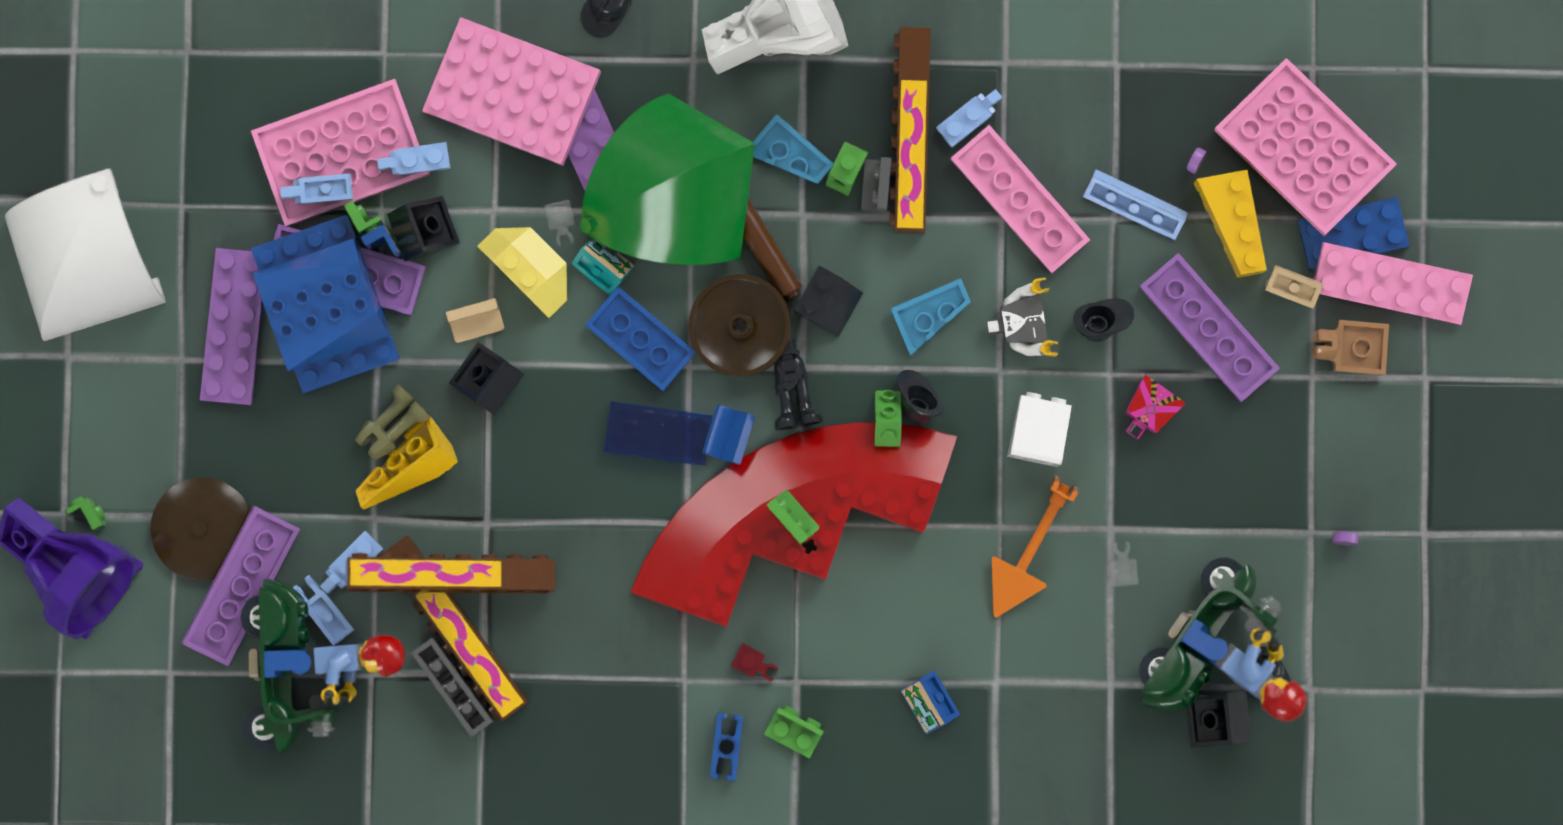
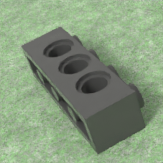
[411,638,495,737]

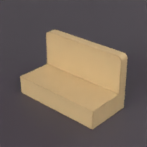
[1265,265,1323,309]
[446,298,505,343]

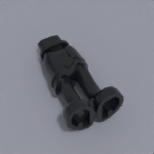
[774,339,823,430]

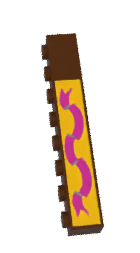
[889,27,931,234]
[383,536,529,721]
[345,553,555,594]

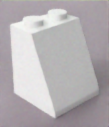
[1007,392,1072,467]

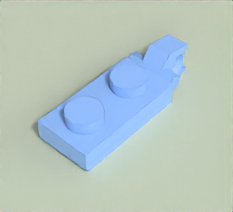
[936,89,1002,148]
[377,142,450,176]
[280,174,353,205]
[320,531,384,594]

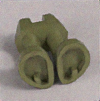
[355,383,431,460]

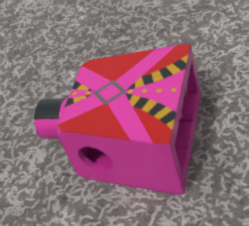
[1125,375,1185,440]

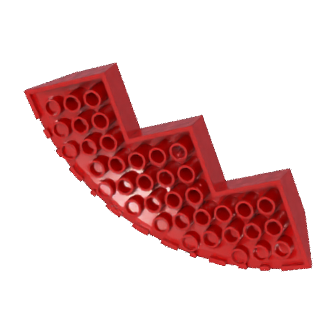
[631,422,957,627]

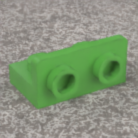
[344,201,384,237]
[767,490,819,545]
[764,705,824,759]

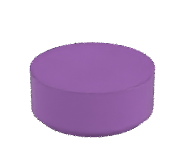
[1187,147,1207,174]
[1332,531,1359,546]

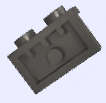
[861,157,891,212]

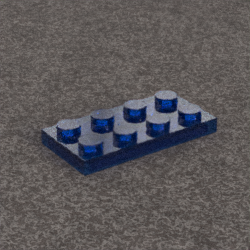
[604,401,713,466]

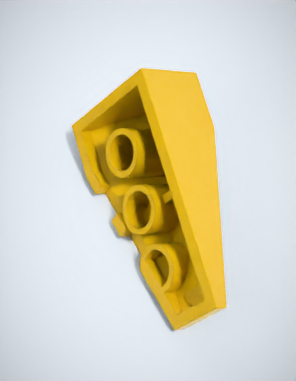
[356,417,458,509]

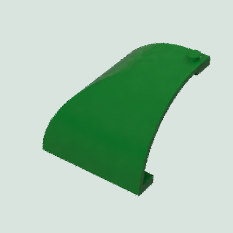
[580,93,755,265]

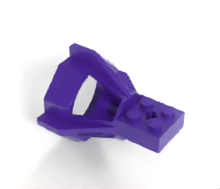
[0,498,143,639]

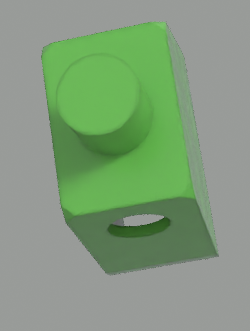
[826,142,869,196]

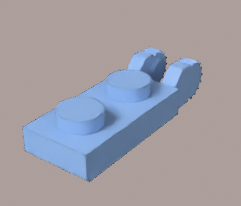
[293,575,355,646]

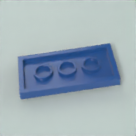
[1297,197,1409,270]
[585,286,696,391]

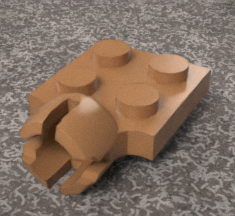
[1312,320,1389,376]

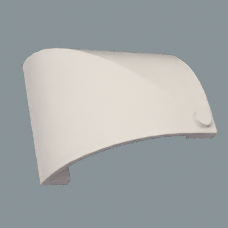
[5,169,166,341]

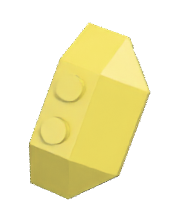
[477,227,567,318]

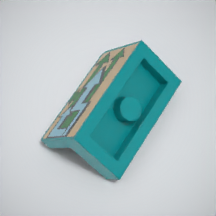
[571,238,635,296]

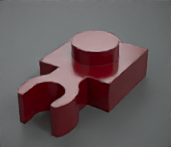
[731,643,778,681]

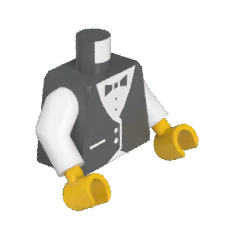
[987,277,1058,357]

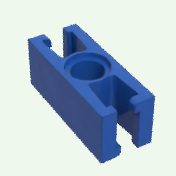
[710,713,743,781]

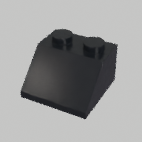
[387,196,460,262]
[794,265,863,337]
[449,342,524,415]
[1188,691,1252,748]

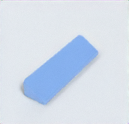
[1083,170,1188,240]

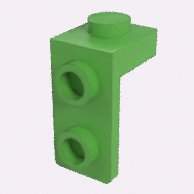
[875,390,902,447]

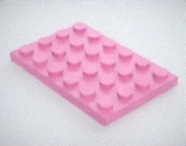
[422,17,601,166]
[1214,58,1397,236]
[251,79,430,227]

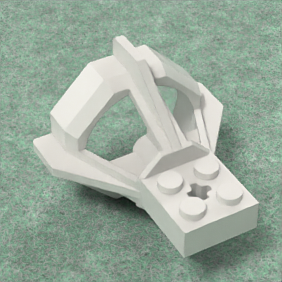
[702,0,848,75]

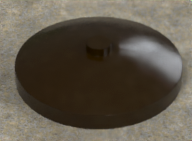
[689,274,792,377]
[150,477,251,580]

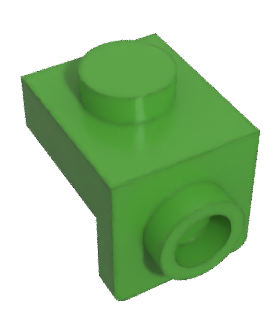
[65,496,107,531]

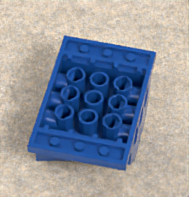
[251,214,400,393]

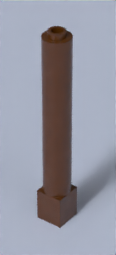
[743,198,802,301]

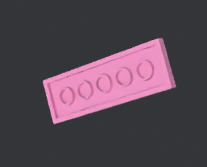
[950,125,1090,274]
[1314,242,1473,325]

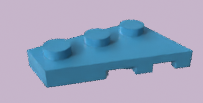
[753,114,834,184]
[890,278,971,356]

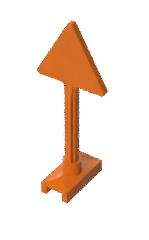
[992,476,1078,618]

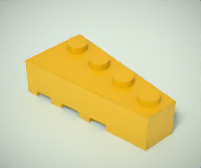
[1194,170,1267,278]

